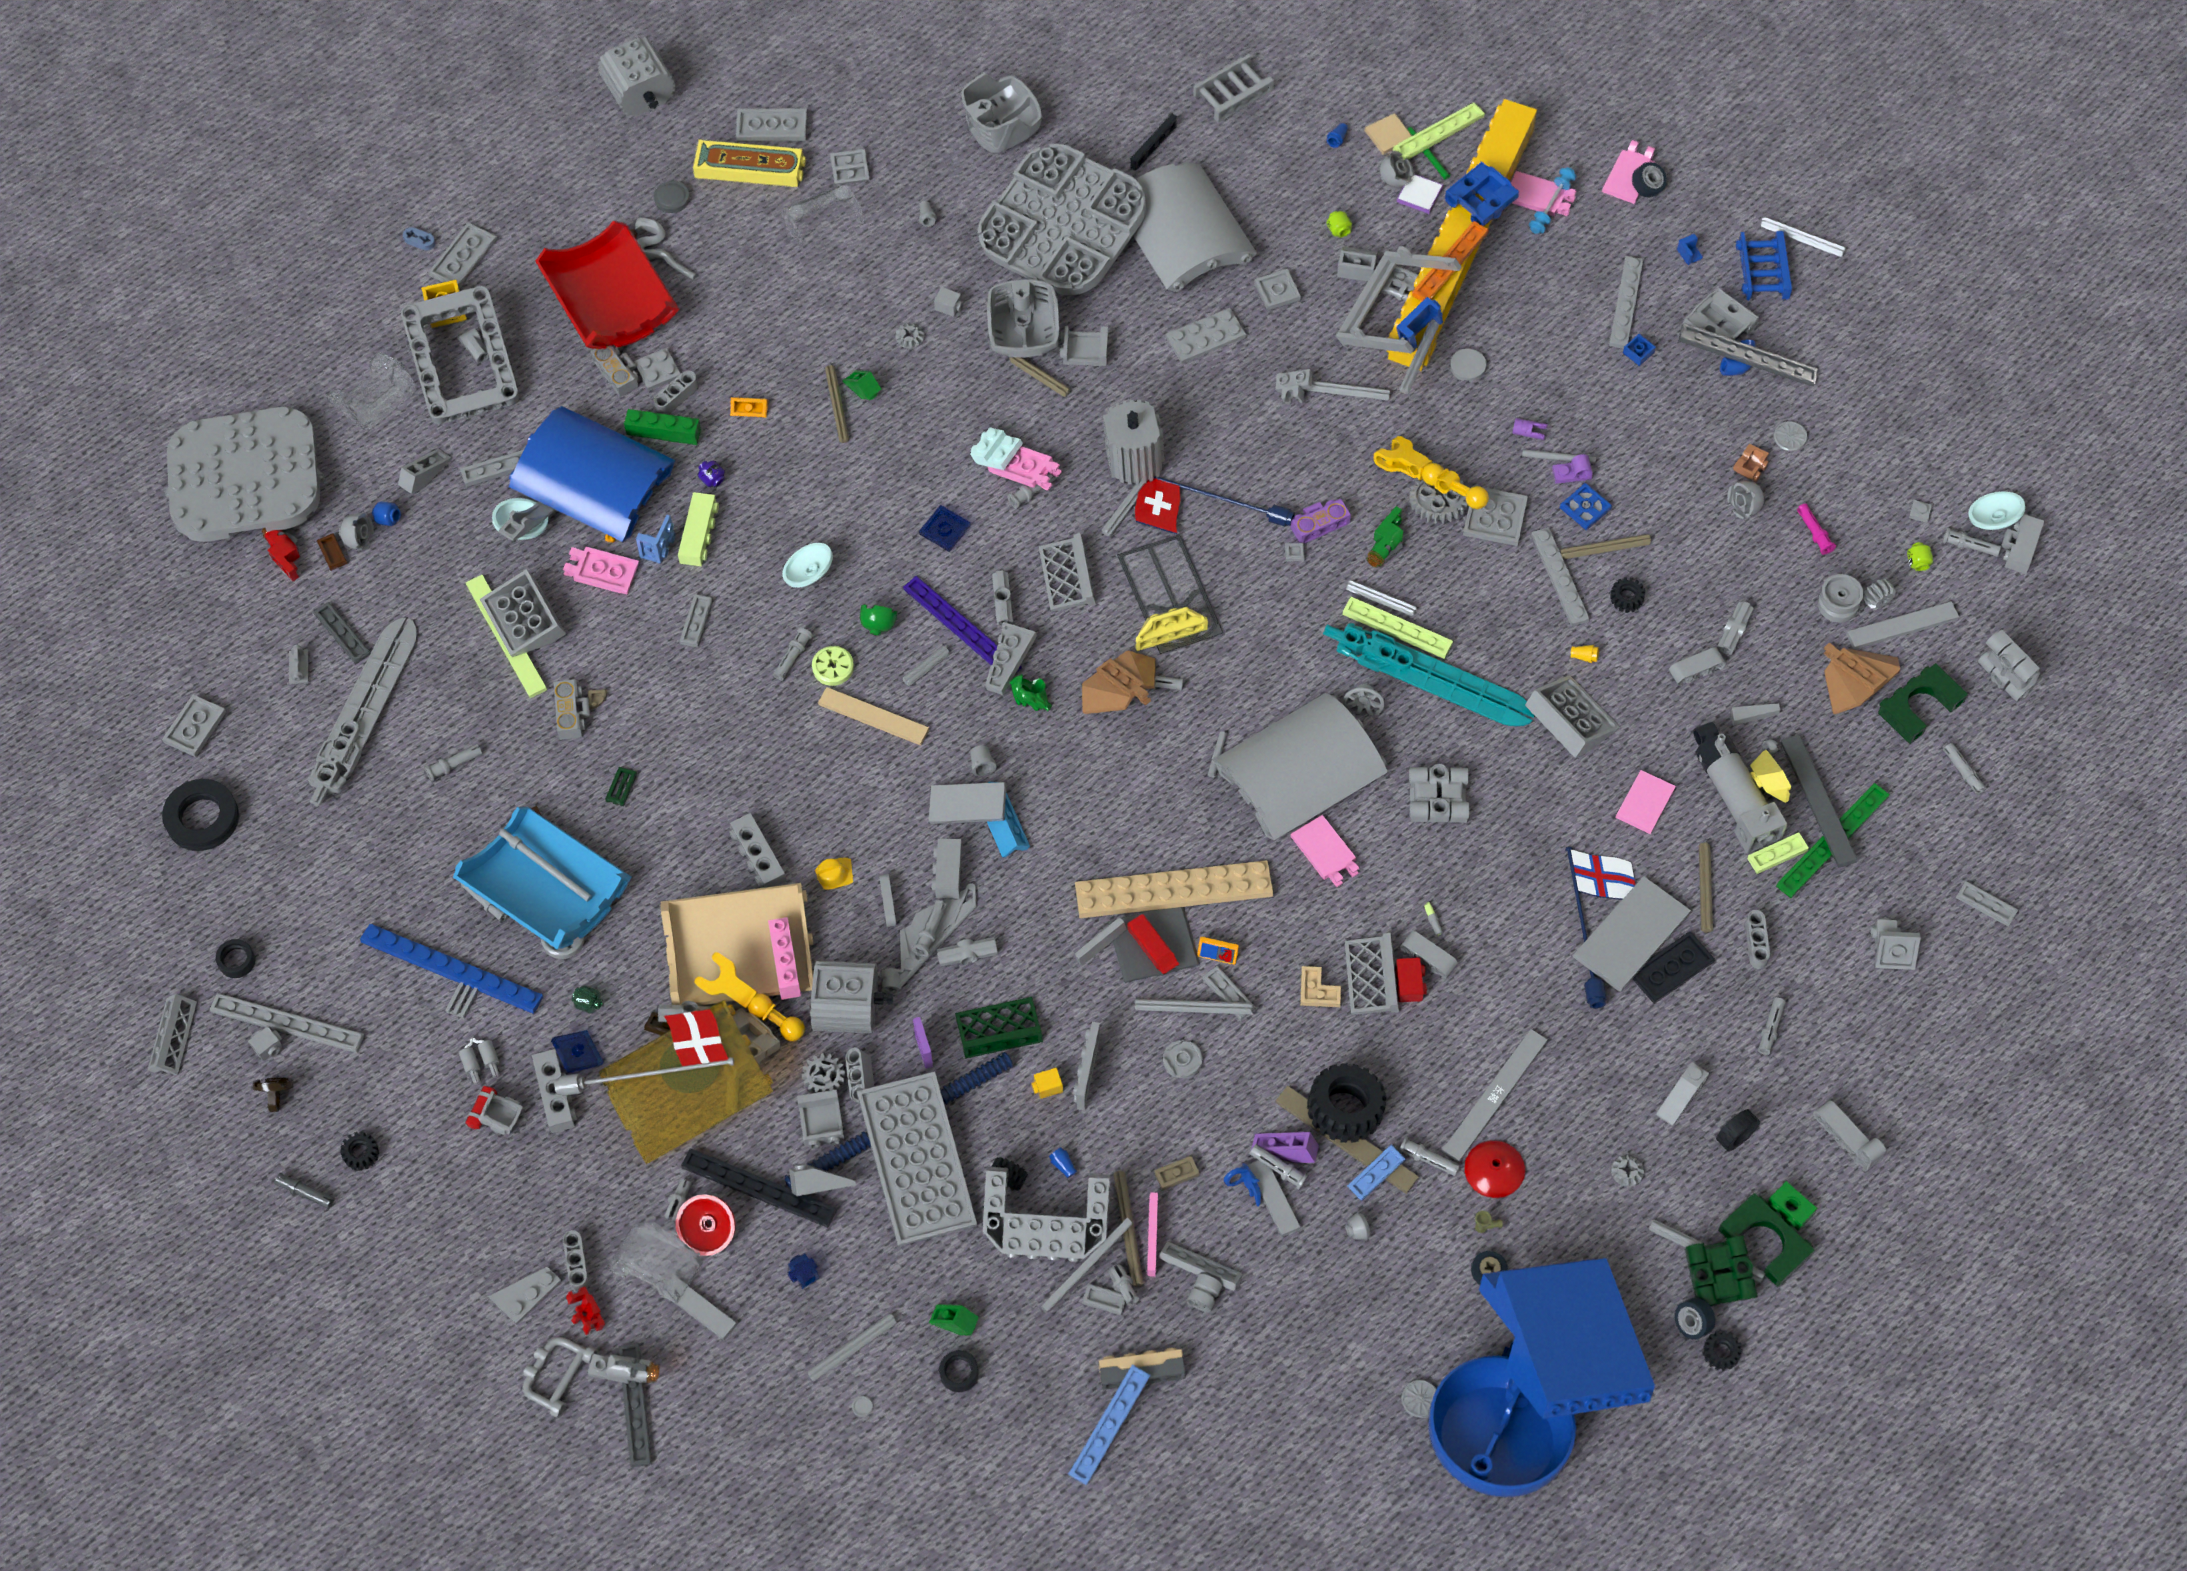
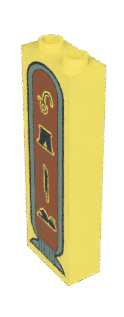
[693,140,806,187]

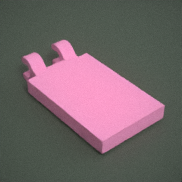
[1602,140,1655,204]
[1511,171,1576,216]
[988,446,1062,490]
[563,547,639,594]
[1291,815,1359,887]

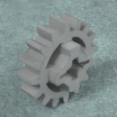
[802,1053,845,1093]

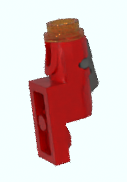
[262,528,300,581]

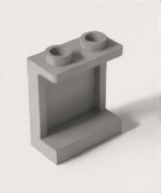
[1060,326,1108,366]
[797,1090,845,1149]

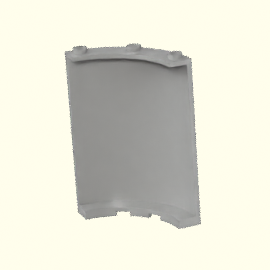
[1133,163,1257,292]
[1213,693,1388,840]

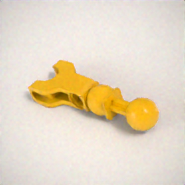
[694,952,805,1041]

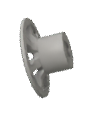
[1343,684,1384,715]

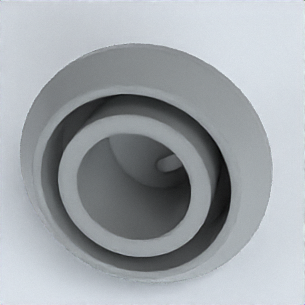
[1345,1213,1370,1240]

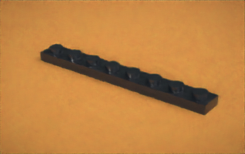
[681,1148,837,1228]

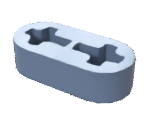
[403,227,435,250]

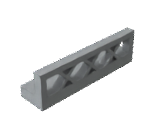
[147,994,197,1075]

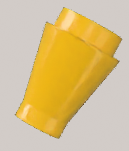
[1571,645,1599,663]

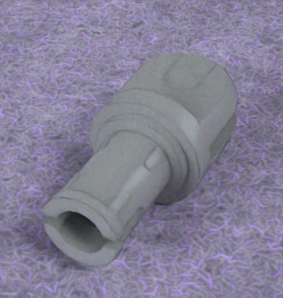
[665,1179,692,1222]
[1109,1264,1139,1306]

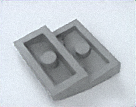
[830,149,869,185]

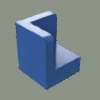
[1677,234,1703,265]

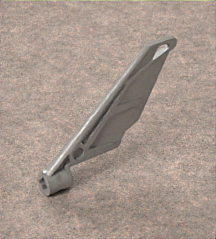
[881,883,976,993]

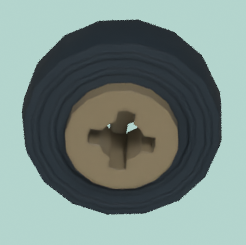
[1471,1251,1508,1285]

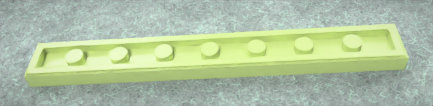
[465,575,547,698]

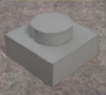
[1909,500,1932,523]

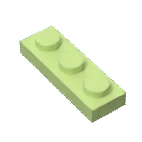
[1747,832,1809,874]

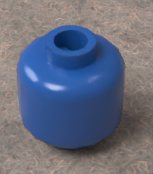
[372,501,401,526]

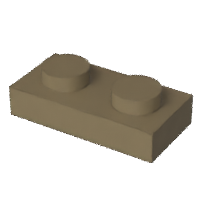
[1154,1156,1199,1191]

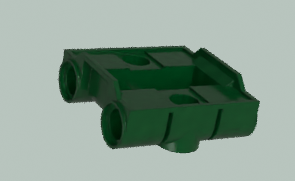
[1684,1236,1758,1306]

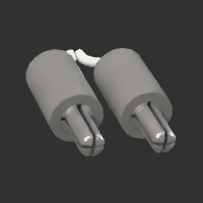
[459,1038,500,1085]

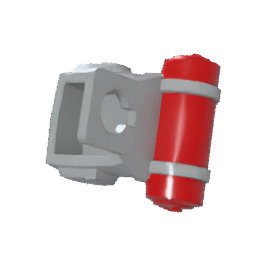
[465,1086,523,1135]

